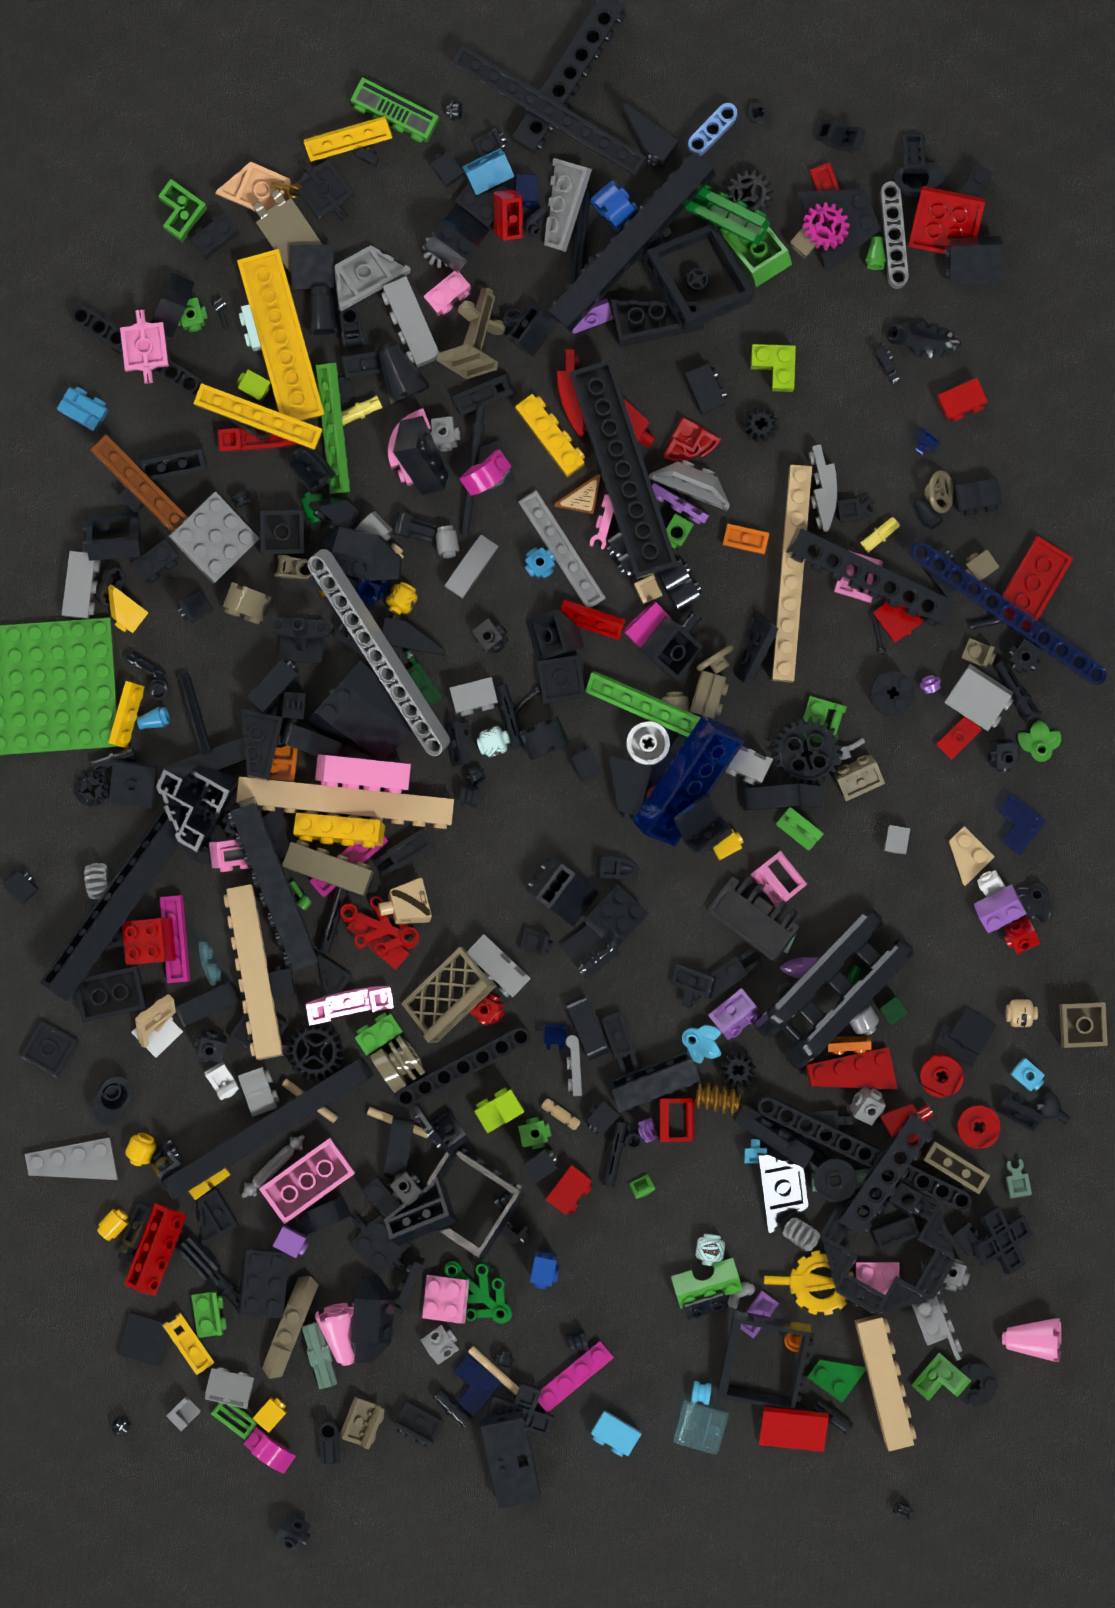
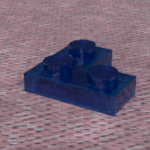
[998,795,1046,855]
[454,1355,501,1416]

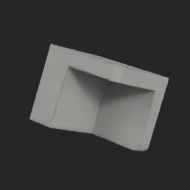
[883,825,910,855]
[166,1395,201,1431]

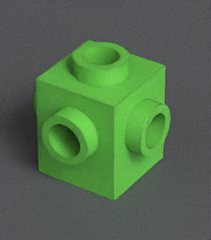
[178,297,208,332]
[518,1117,551,1149]

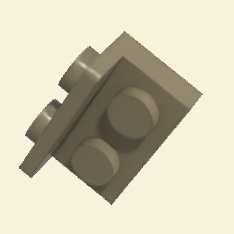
[832,755,885,801]

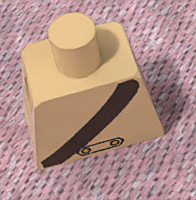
[378,878,432,924]

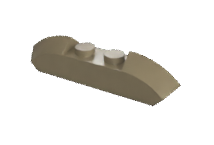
[262,1276,318,1379]

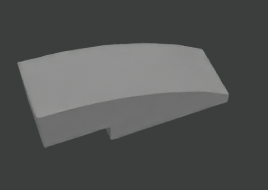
[445,535,499,599]

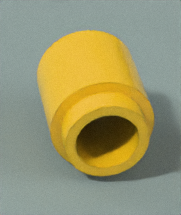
[97,1209,129,1241]

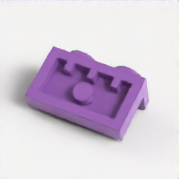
[708,988,761,1040]

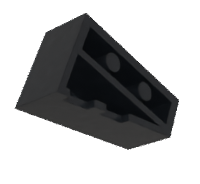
[393,416,448,495]
[384,1177,457,1246]

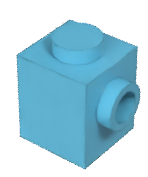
[1010,1058,1045,1091]

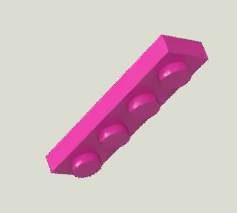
[309,836,389,898]
[160,895,190,983]
[538,1341,614,1413]

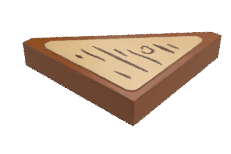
[554,475,601,515]

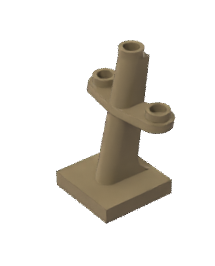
[437,288,506,379]

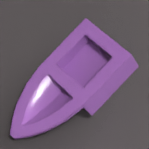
[780,957,819,978]
[638,1117,659,1143]

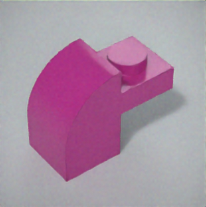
[459,449,512,496]
[243,1427,296,1474]

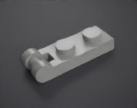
[566,1035,582,1096]

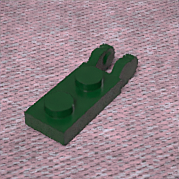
[400,649,442,707]

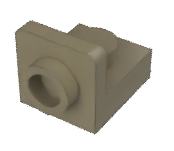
[961,638,996,668]

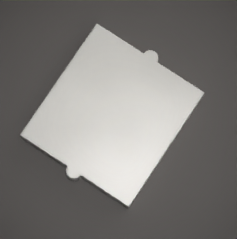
[131,1017,183,1058]

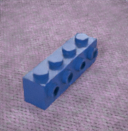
[530,1251,559,1289]

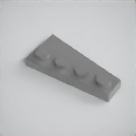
[544,158,592,252]
[25,1137,118,1180]

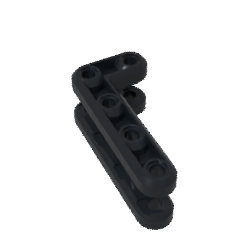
[755,909,914,1068]

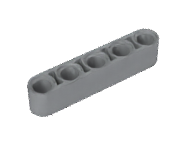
[880,181,909,289]

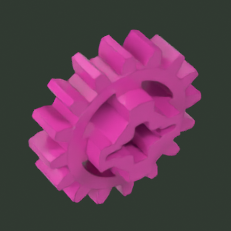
[802,202,850,250]

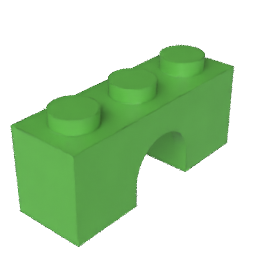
[671,1258,743,1309]

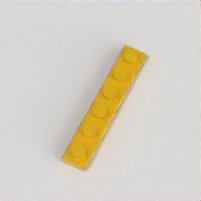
[194,383,323,450]

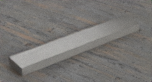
[518,490,606,608]

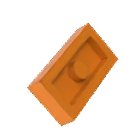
[723,524,769,555]
[827,1035,871,1054]

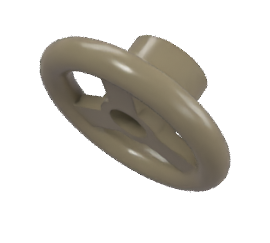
[925,470,954,513]
[696,645,734,674]

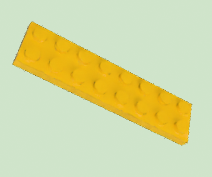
[237,249,325,421]

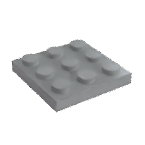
[169,491,260,583]

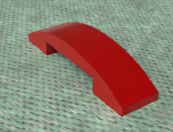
[218,428,300,452]

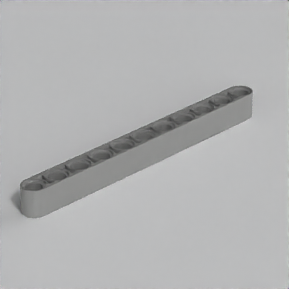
[308,549,450,756]

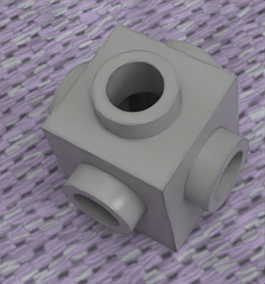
[429,417,460,451]
[850,1087,886,1126]
[943,1259,970,1292]
[421,1325,459,1365]

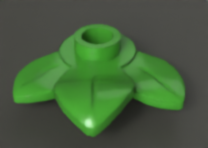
[1018,720,1061,762]

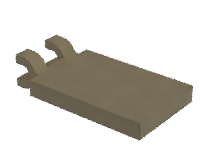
[252,189,322,274]

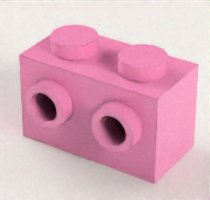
[424,271,471,316]

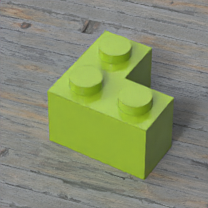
[751,344,796,392]
[474,1087,525,1134]

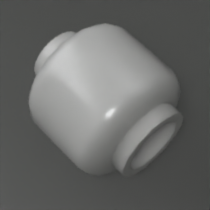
[849,1004,879,1035]

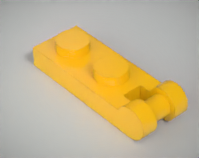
[162,1313,214,1375]

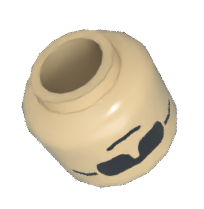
[1006,999,1038,1027]

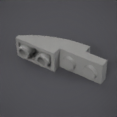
[809,444,837,534]

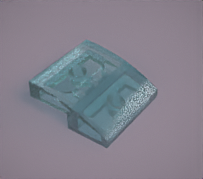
[673,1401,729,1455]

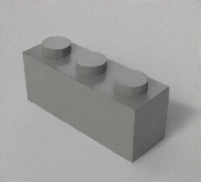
[62,551,100,619]

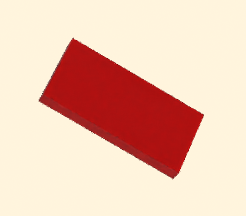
[993,536,1074,632]

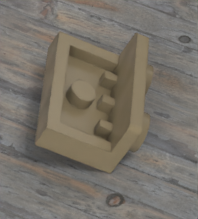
[339,1397,385,1449]

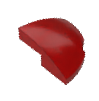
[663,416,721,462]

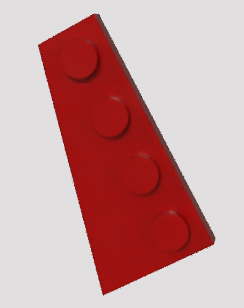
[805,1047,898,1090]

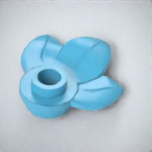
[682,1025,721,1064]

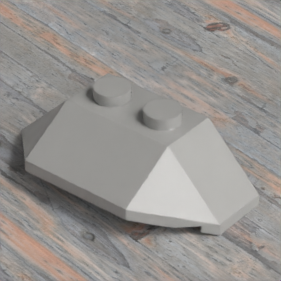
[649,460,730,511]

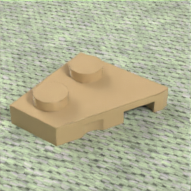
[948,826,994,886]
[135,994,176,1048]

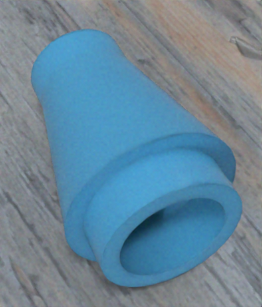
[137,706,170,730]

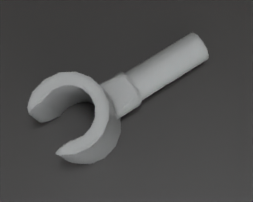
[838,738,865,760]

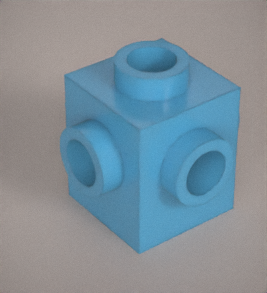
[524,547,556,579]

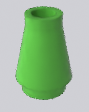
[865,237,887,270]

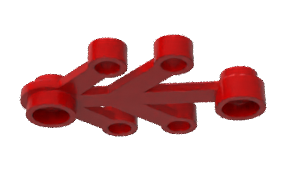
[340,896,420,957]

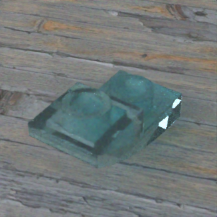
[199,942,221,985]

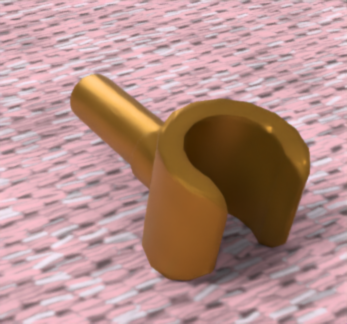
[271,182,302,198]

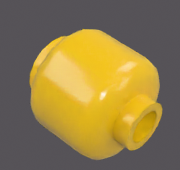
[125,1133,157,1166]

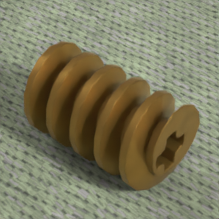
[695,1081,742,1116]

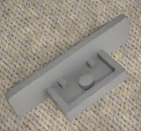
[912,1290,963,1360]

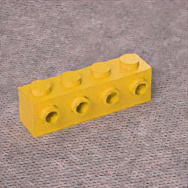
[515,394,585,478]
[293,813,385,848]

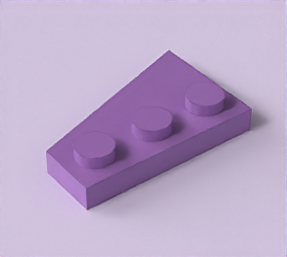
[652,483,710,524]

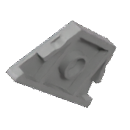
[334,245,411,311]

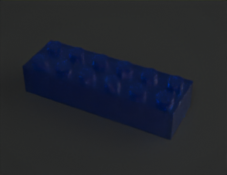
[633,716,745,846]

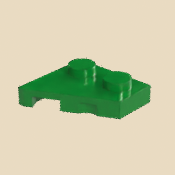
[807,1359,866,1403]

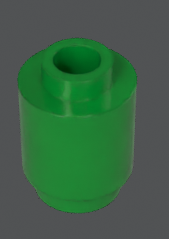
[301,492,323,524]

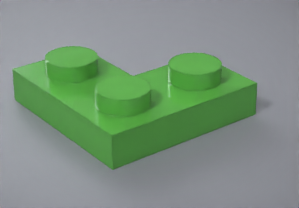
[911,1353,971,1401]

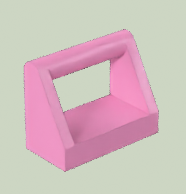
[750,851,807,907]

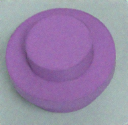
[920,675,941,694]

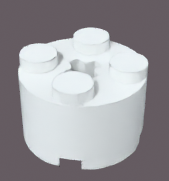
[626,722,670,766]

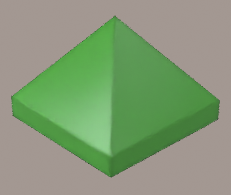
[629,1174,655,1199]

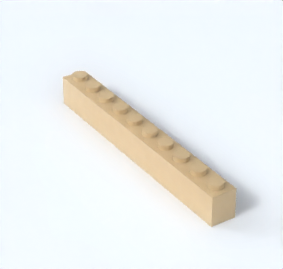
[771,465,812,683]
[236,777,454,829]

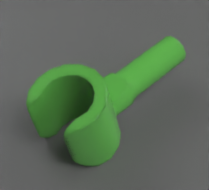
[290,881,311,910]

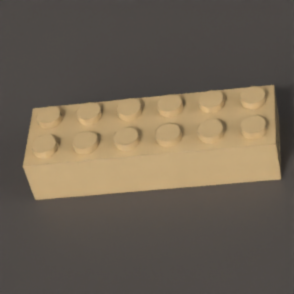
[854,1314,917,1451]

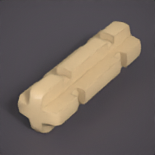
[541,1099,580,1130]

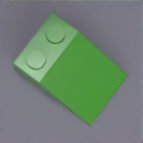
[720,227,792,287]

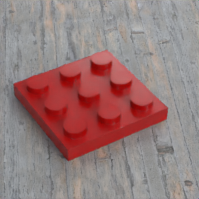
[908,186,985,254]

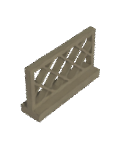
[401,947,496,1043]

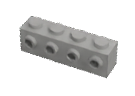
[381,276,439,368]

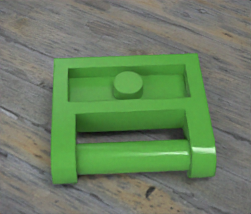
[803,696,847,743]

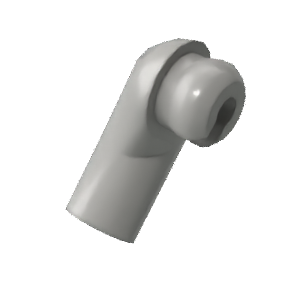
[728,1282,755,1309]

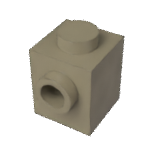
[964,550,999,584]

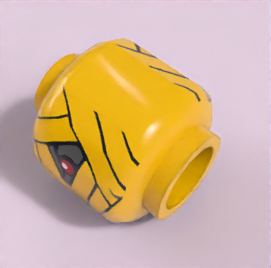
[386,582,418,616]

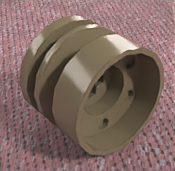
[370,1035,425,1093]

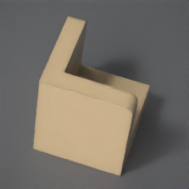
[634,575,662,605]

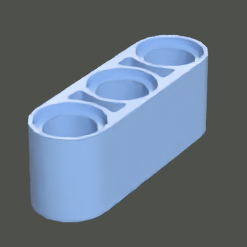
[688,103,737,156]

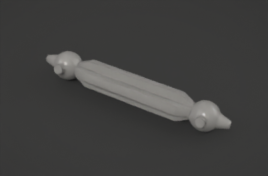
[242,1135,305,1198]

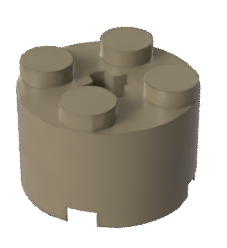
[223,582,272,624]

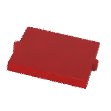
[873,595,923,643]

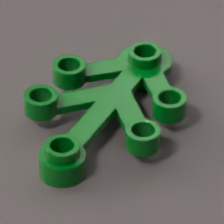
[444,1259,512,1324]

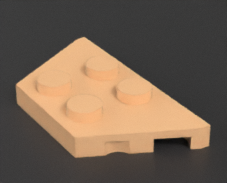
[215,162,291,212]

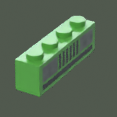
[351,77,439,143]

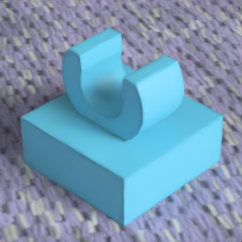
[744,1139,767,1163]

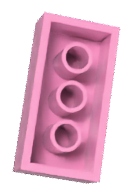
[315,755,411,794]
[259,1137,356,1224]

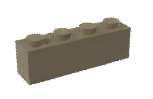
[282,840,374,897]

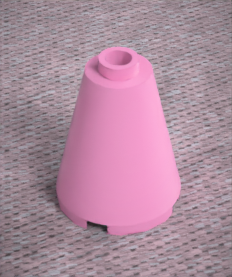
[315,1303,355,1366]
[1002,1318,1061,1362]

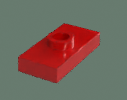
[936,716,982,760]

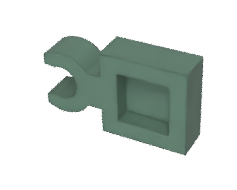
[1006,1159,1032,1199]

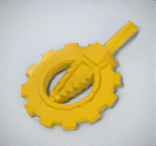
[764,1250,854,1315]

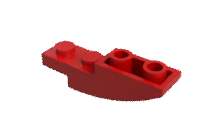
[557,349,587,438]

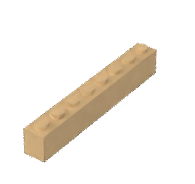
[224,884,284,1060]

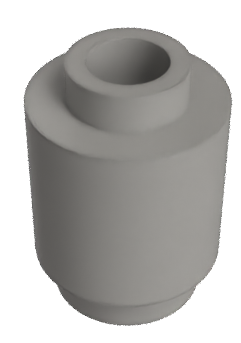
[435,526,459,558]

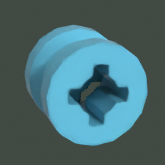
[691,1381,712,1405]

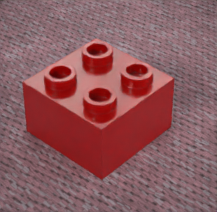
[122,918,176,965]

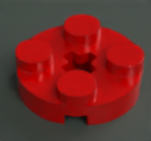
[920,1054,964,1098]
[957,1105,1000,1148]

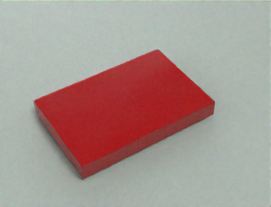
[759,1407,829,1452]

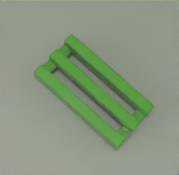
[211,1403,258,1440]

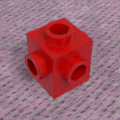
[1003,916,1040,955]
[469,992,506,1025]

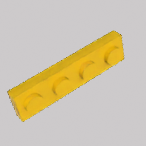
[304,116,392,162]

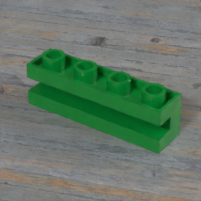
[684,185,771,246]

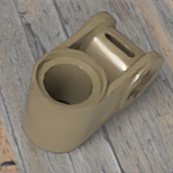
[274,555,312,580]

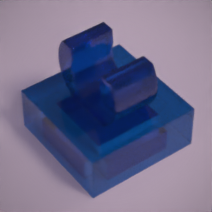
[915,429,940,456]
[544,1025,567,1050]

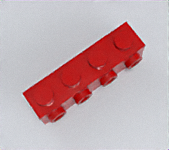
[124,1203,187,1296]

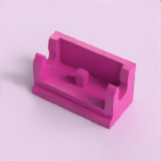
[623,601,672,648]

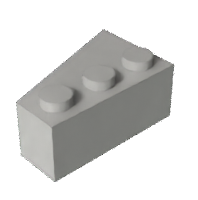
[702,733,773,786]
[467,934,531,997]

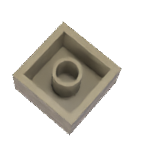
[1059,1002,1108,1048]

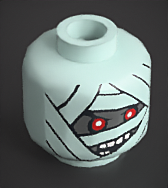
[477,726,510,757]
[695,1234,725,1266]

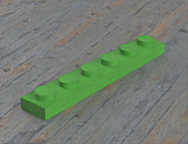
[316,363,350,494]
[585,671,710,742]

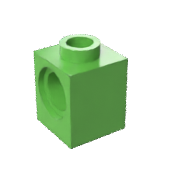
[666,514,694,549]

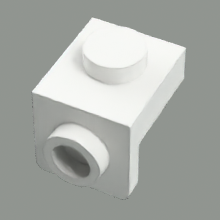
[977,870,1006,897]
[204,1061,239,1100]

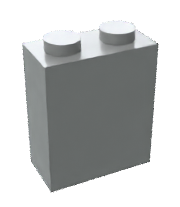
[945,664,1013,731]

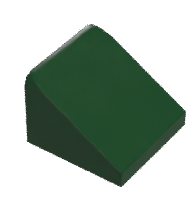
[878,996,908,1026]

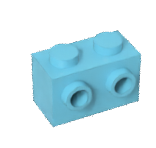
[591,1410,641,1457]

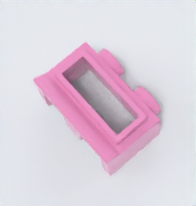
[209,839,252,872]

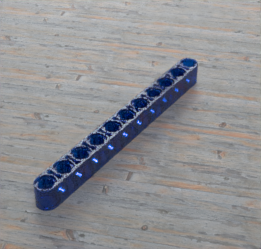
[909,543,1107,685]

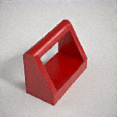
[660,1098,694,1142]

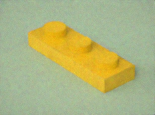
[108,681,144,749]

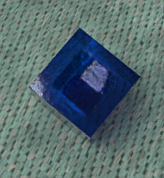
[516,175,538,208]
[357,579,390,605]

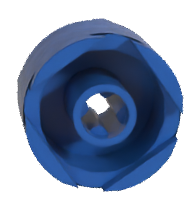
[590,180,639,232]

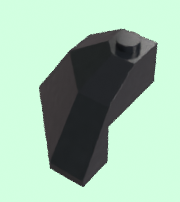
[156,765,238,852]

